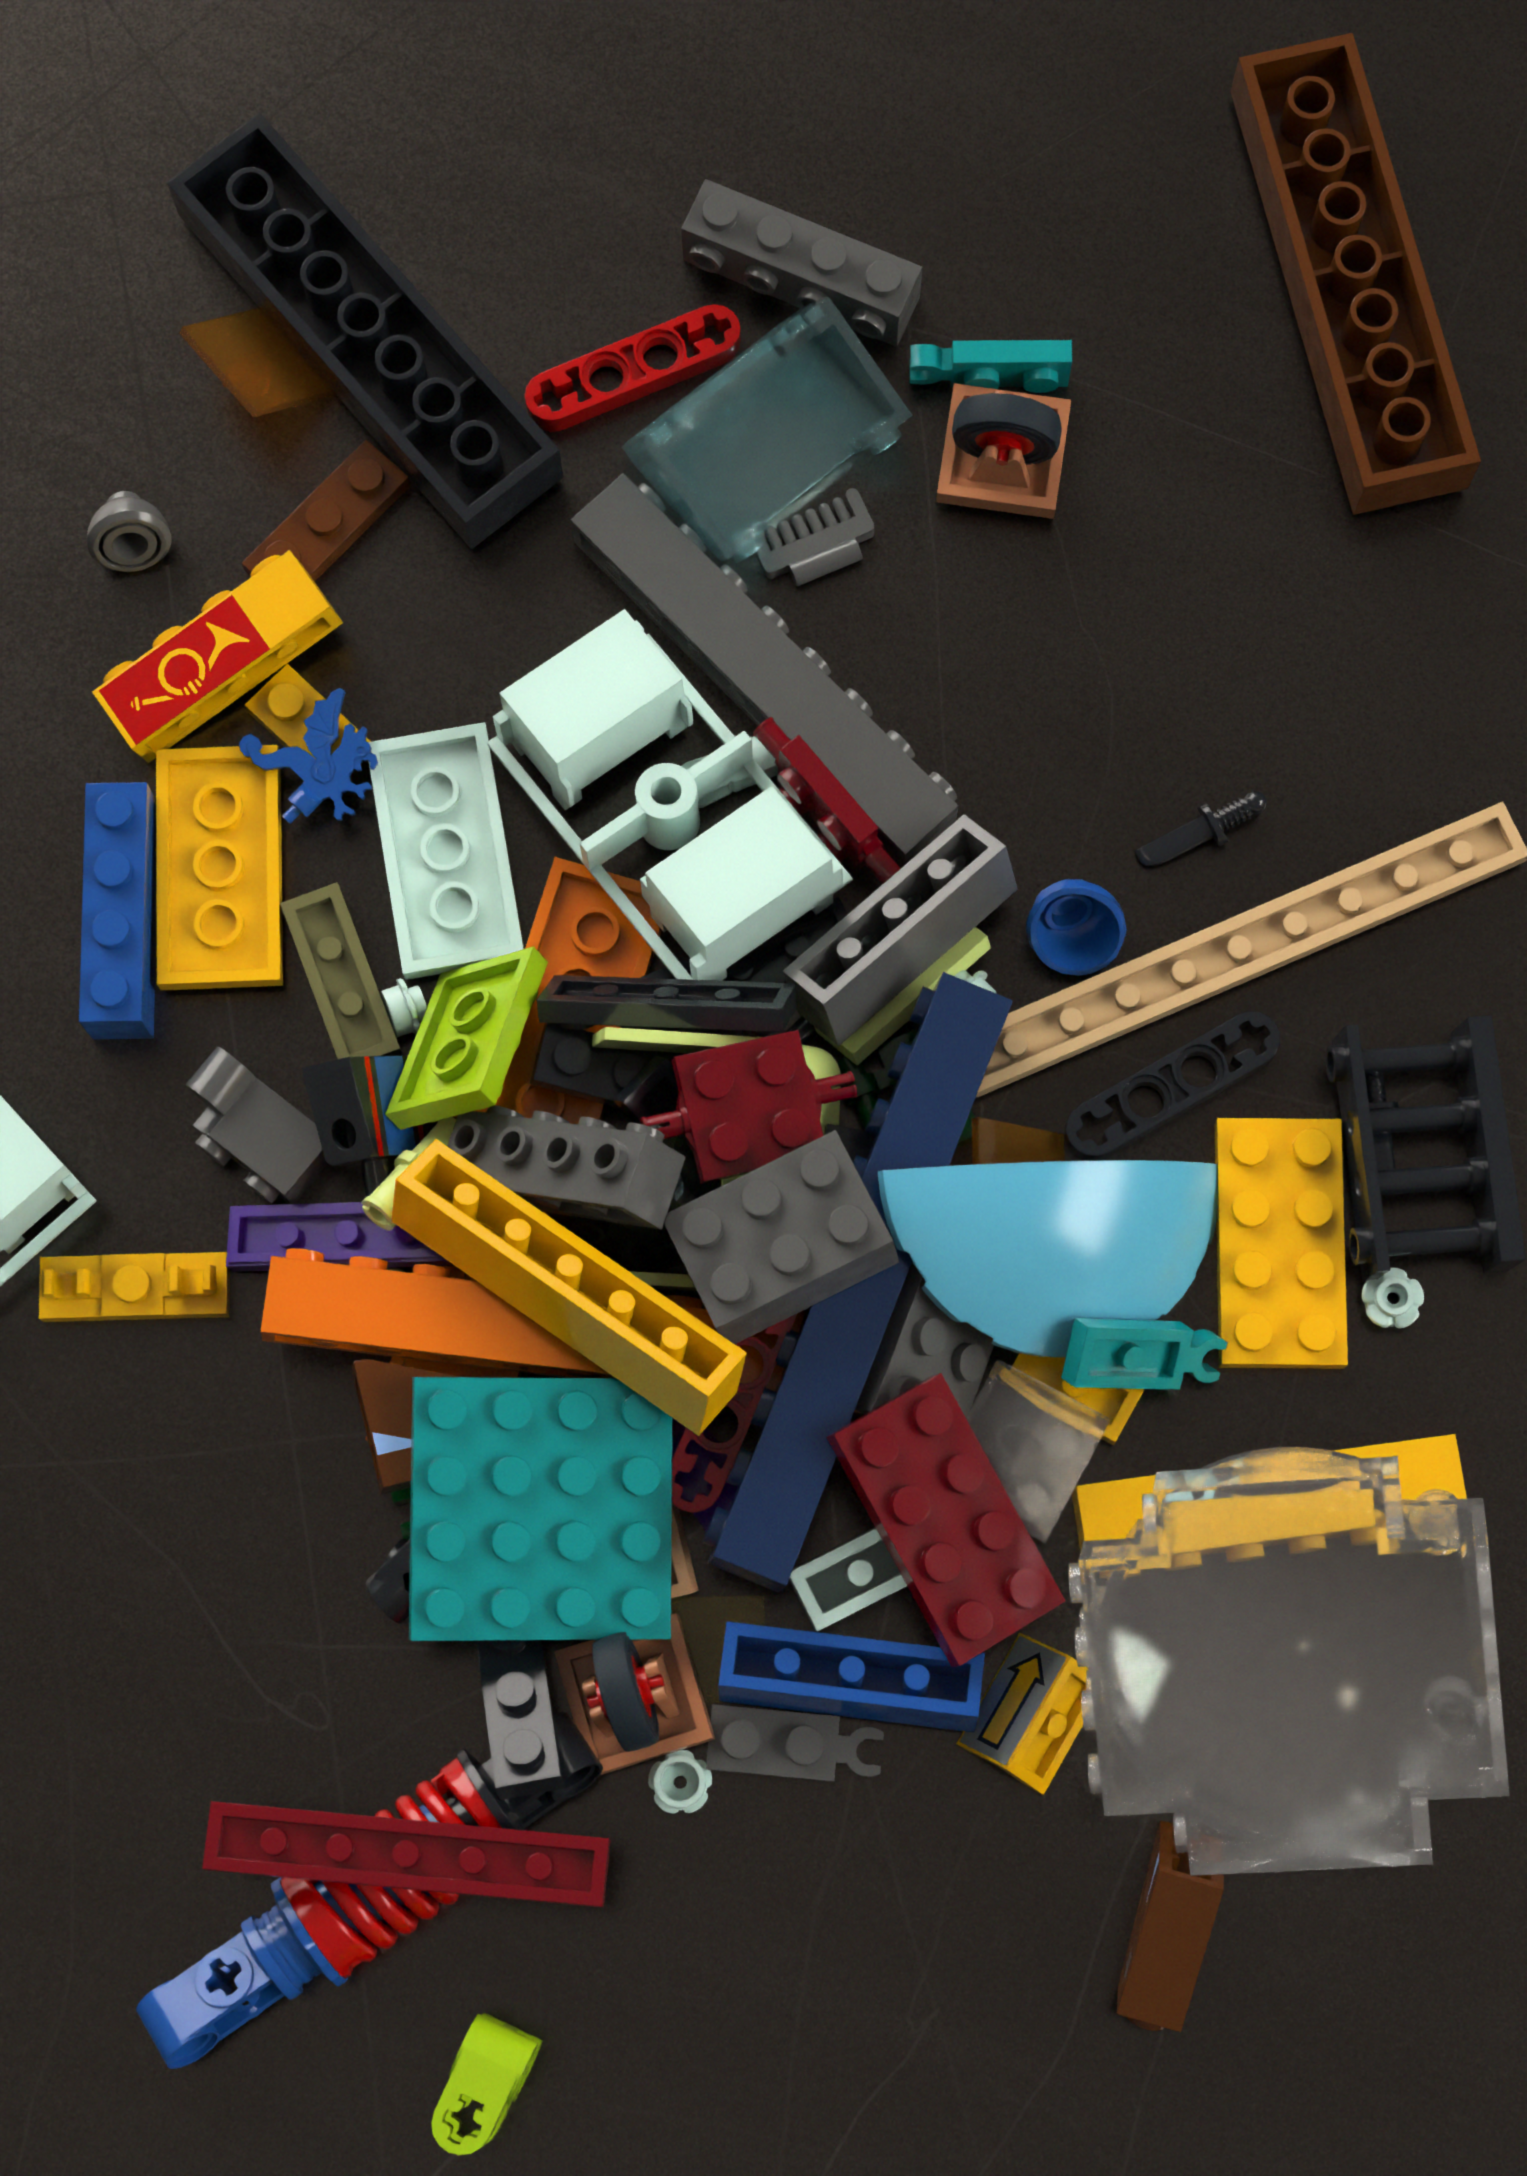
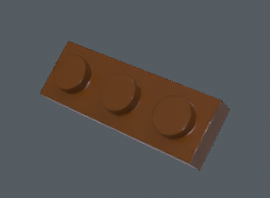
[242,440,411,582]

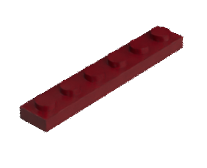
[202,1801,611,1908]

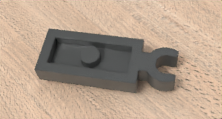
[706,1704,884,1782]

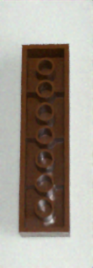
[1231,33,1481,515]

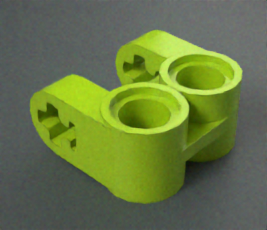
[431,2012,543,2155]

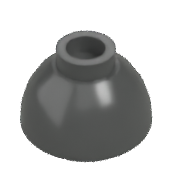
[87,491,172,572]

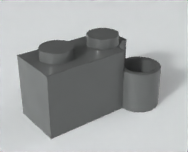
[185,1046,328,1204]

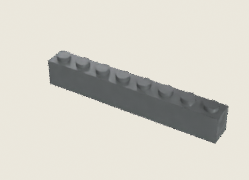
[570,473,959,868]

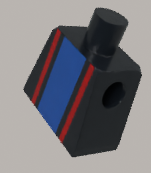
[302,1056,430,1197]

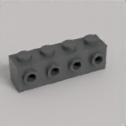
[681,179,922,347]
[783,814,1018,1046]
[447,1105,686,1230]

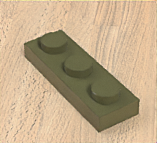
[280,882,402,1059]

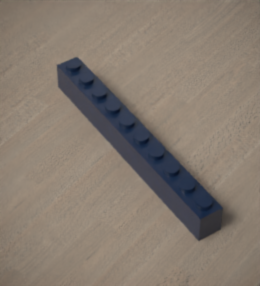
[703,972,1013,1593]

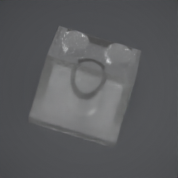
[966,1359,1110,1543]

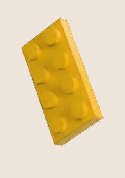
[156,745,283,991]
[1214,1118,1348,1369]

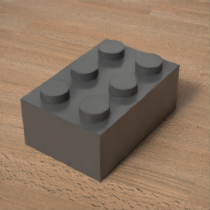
[664,1130,899,1344]

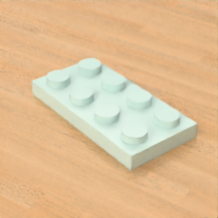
[368,722,524,980]

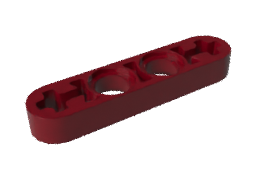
[672,1314,797,1513]

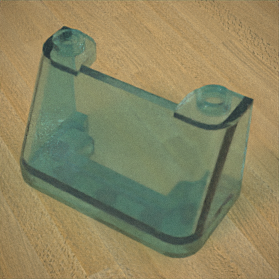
[621,297,912,563]

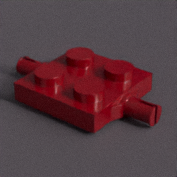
[753,717,901,884]
[640,1030,857,1184]

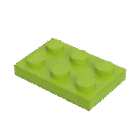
[385,946,548,1130]

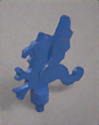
[239,688,378,824]

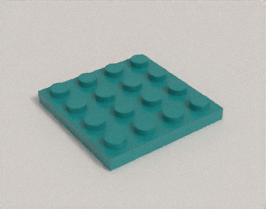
[409,1377,672,1641]

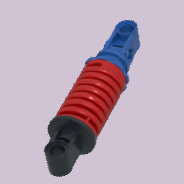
[136,1712,603,2069]

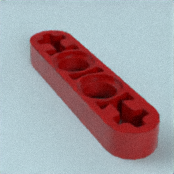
[525,304,741,432]

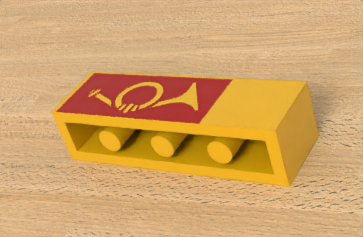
[92,550,343,763]

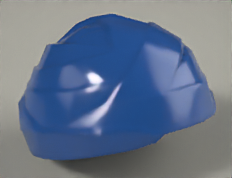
[1026,879,1127,976]

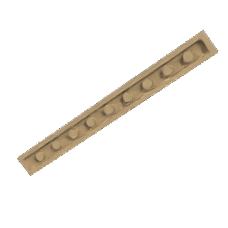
[976,801,1527,1098]

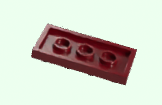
[826,1373,1066,1667]

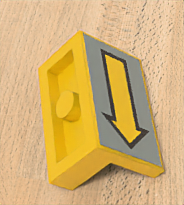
[956,1633,1107,1795]

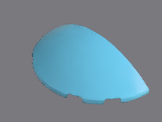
[877,1160,1218,1358]

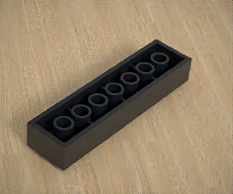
[167,112,564,549]

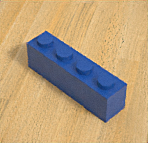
[79,782,157,1039]
[718,1621,985,1732]

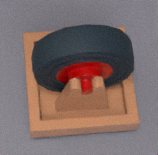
[936,383,1071,519]
[554,1613,715,1775]

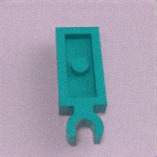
[909,340,1072,393]
[1061,1318,1228,1390]

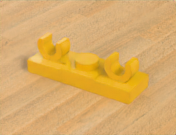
[39,1252,230,1322]

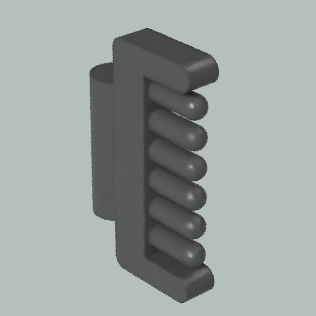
[749,488,875,586]

